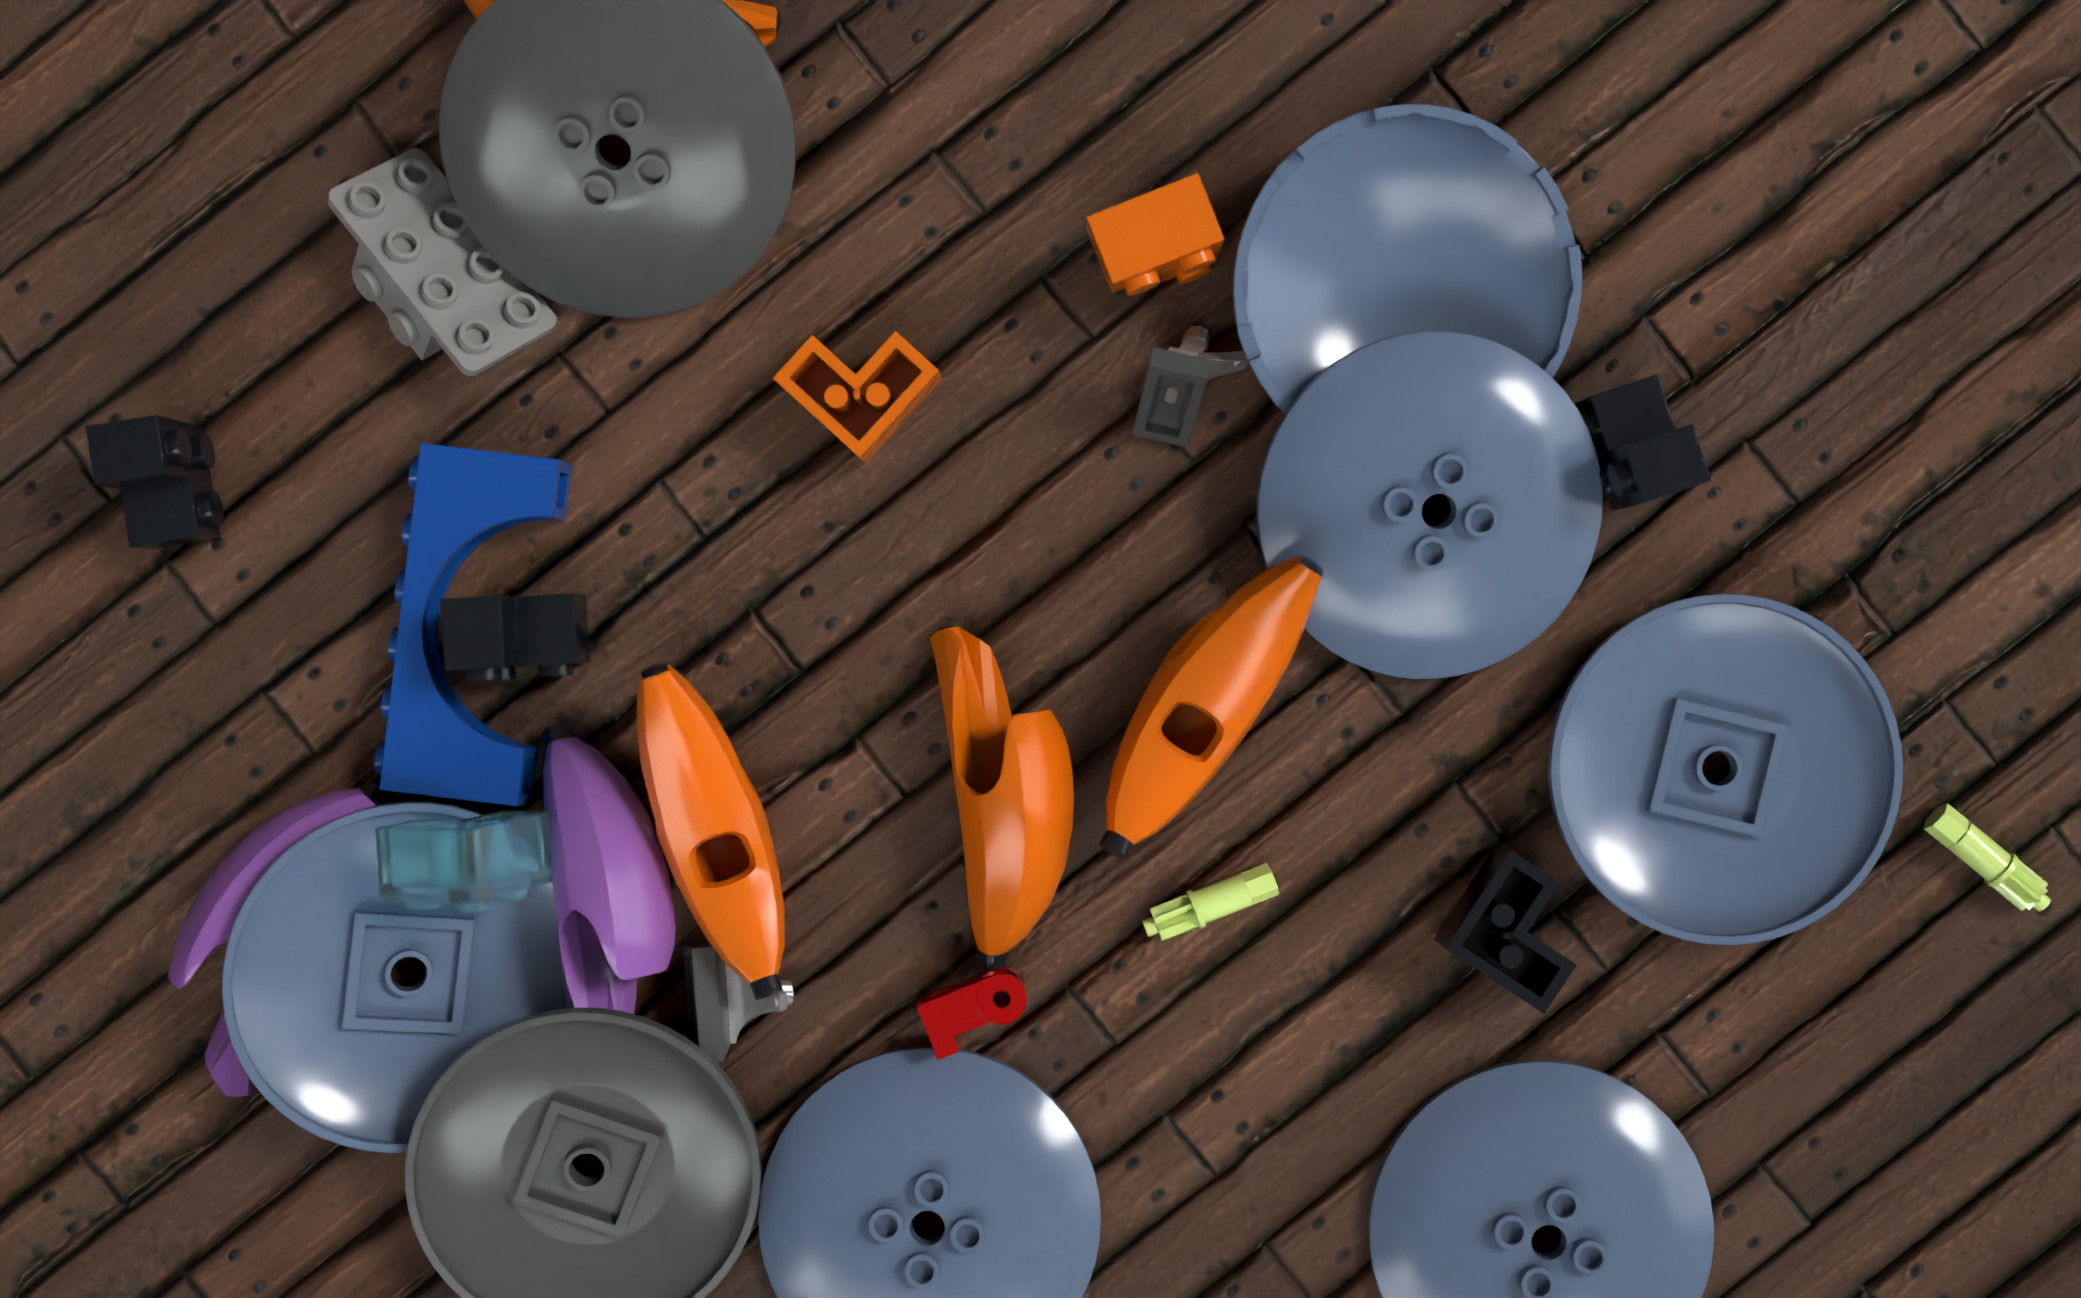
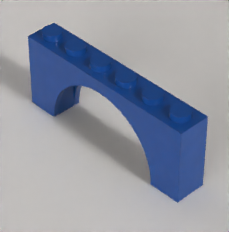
[374,443,572,806]

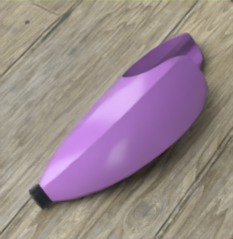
[541,723,676,1014]
[168,777,390,1097]

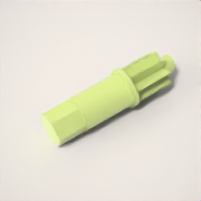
[1923,803,2051,912]
[1142,863,1279,941]

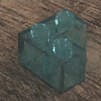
[375,811,553,913]

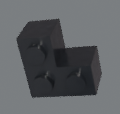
[1577,374,1712,511]
[86,415,224,550]
[440,593,590,681]
[1434,844,1577,1014]

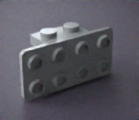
[327,148,557,376]

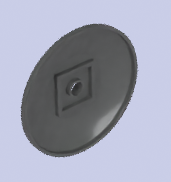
[439,0,797,318]
[405,1007,761,1298]

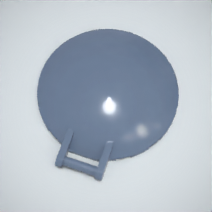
[1232,104,1582,414]

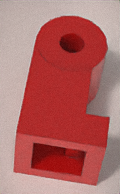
[917,968,1027,1060]

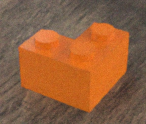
[1086,173,1225,296]
[773,331,943,463]

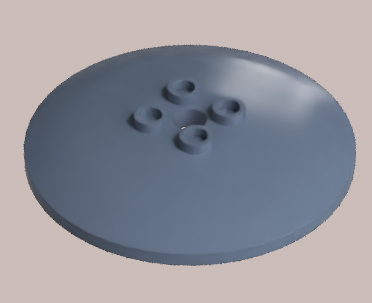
[1256,331,1603,679]
[1548,594,1903,945]
[222,802,567,1153]
[758,1046,1101,1298]
[1368,1059,1714,1298]

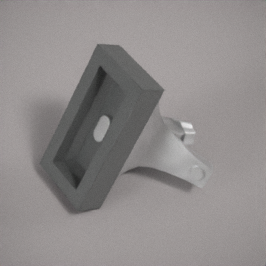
[1132,325,1248,448]
[681,940,794,1063]

